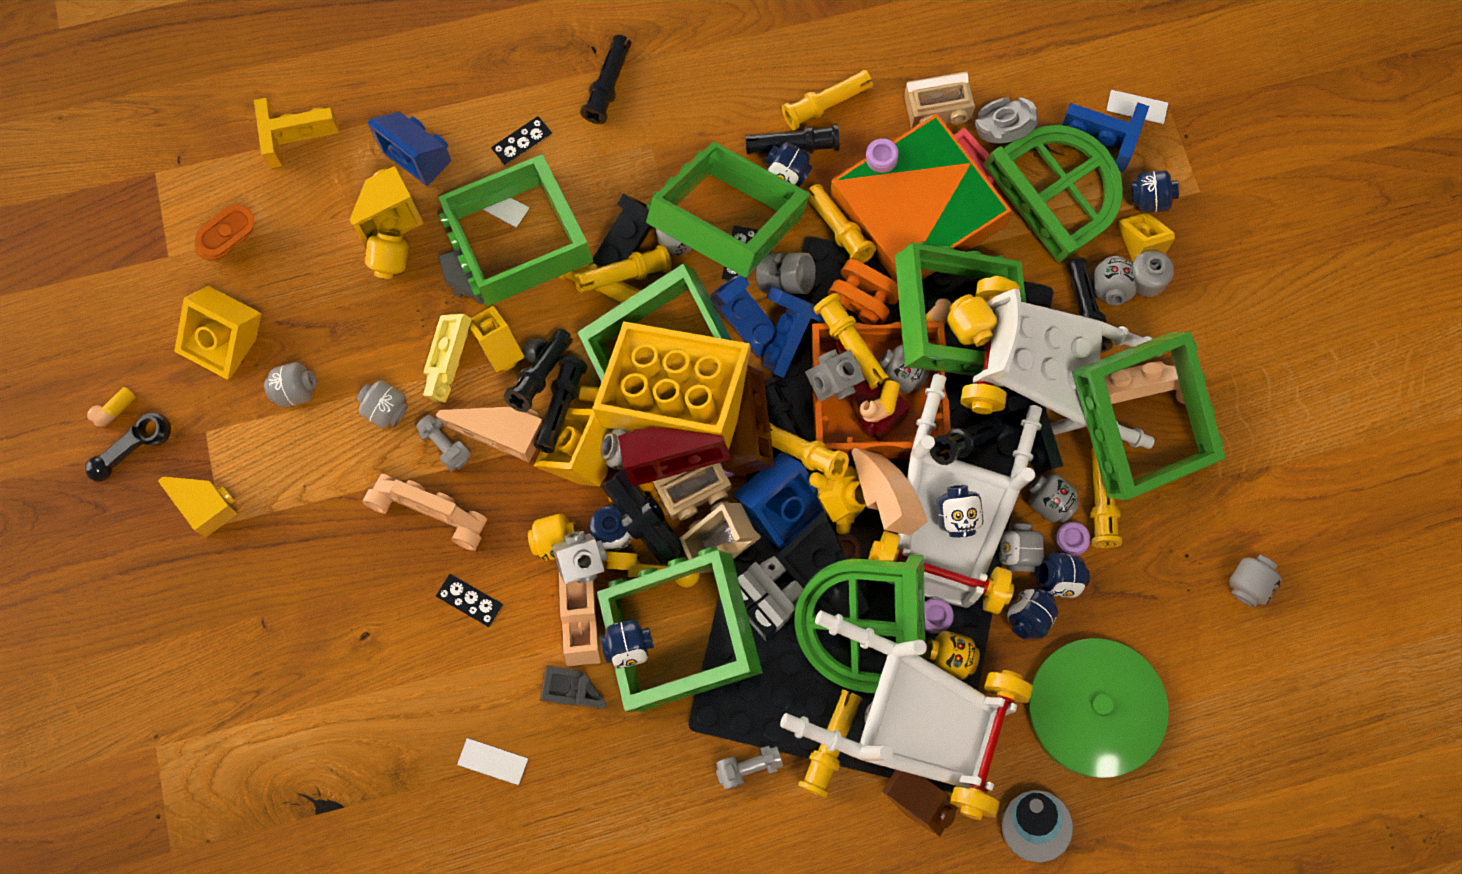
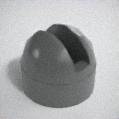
[522,339,548,364]

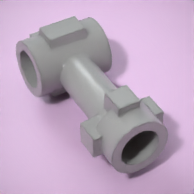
[416,415,472,472]
[716,746,783,790]

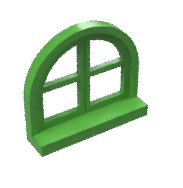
[983,125,1123,264]
[794,554,926,693]

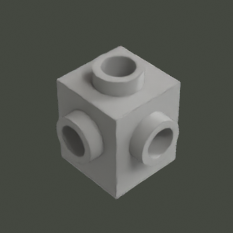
[805,349,865,402]
[551,531,607,584]

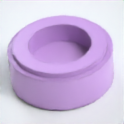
[866,139,899,173]
[1055,522,1090,556]
[925,598,954,634]

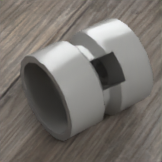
[756,252,816,295]

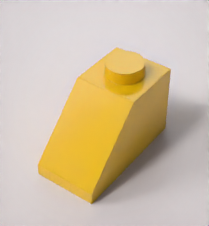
[469,306,525,373]
[158,477,238,538]

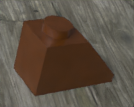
[882,770,958,837]

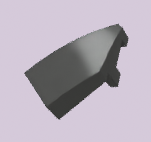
[439,249,485,305]
[540,666,606,709]

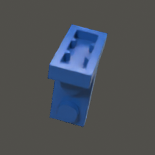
[1062,102,1150,173]
[709,275,777,358]
[762,286,826,378]

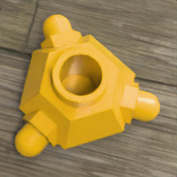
[809,465,866,535]

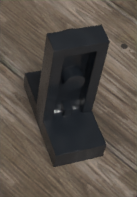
[592,193,653,267]
[993,395,1064,474]

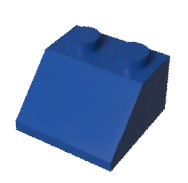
[368,112,452,186]
[733,452,824,552]

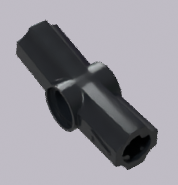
[601,469,684,565]

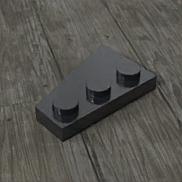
[776,511,871,619]

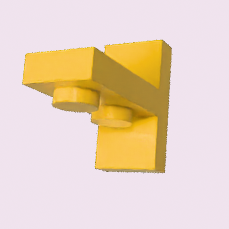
[254,98,340,169]

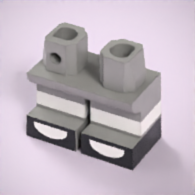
[738,556,804,641]

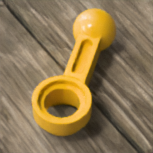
[604,551,700,588]

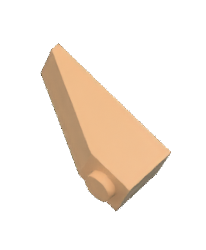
[436,407,543,463]

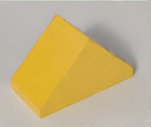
[1118,213,1175,262]

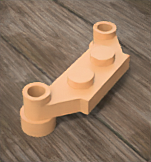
[1104,361,1185,404]
[362,474,487,551]

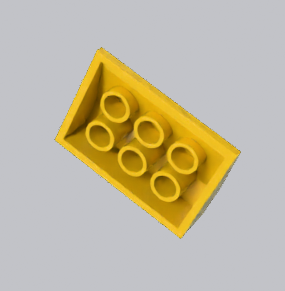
[592,322,751,450]

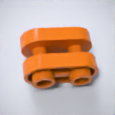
[194,204,254,261]
[828,259,899,325]

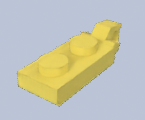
[423,314,472,403]

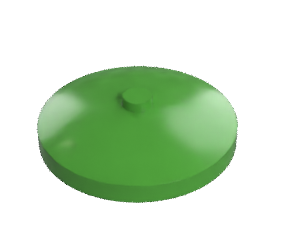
[1027,638,1169,779]

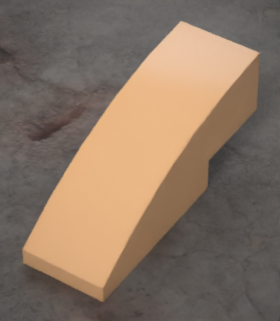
[851,447,928,536]
[559,556,601,666]

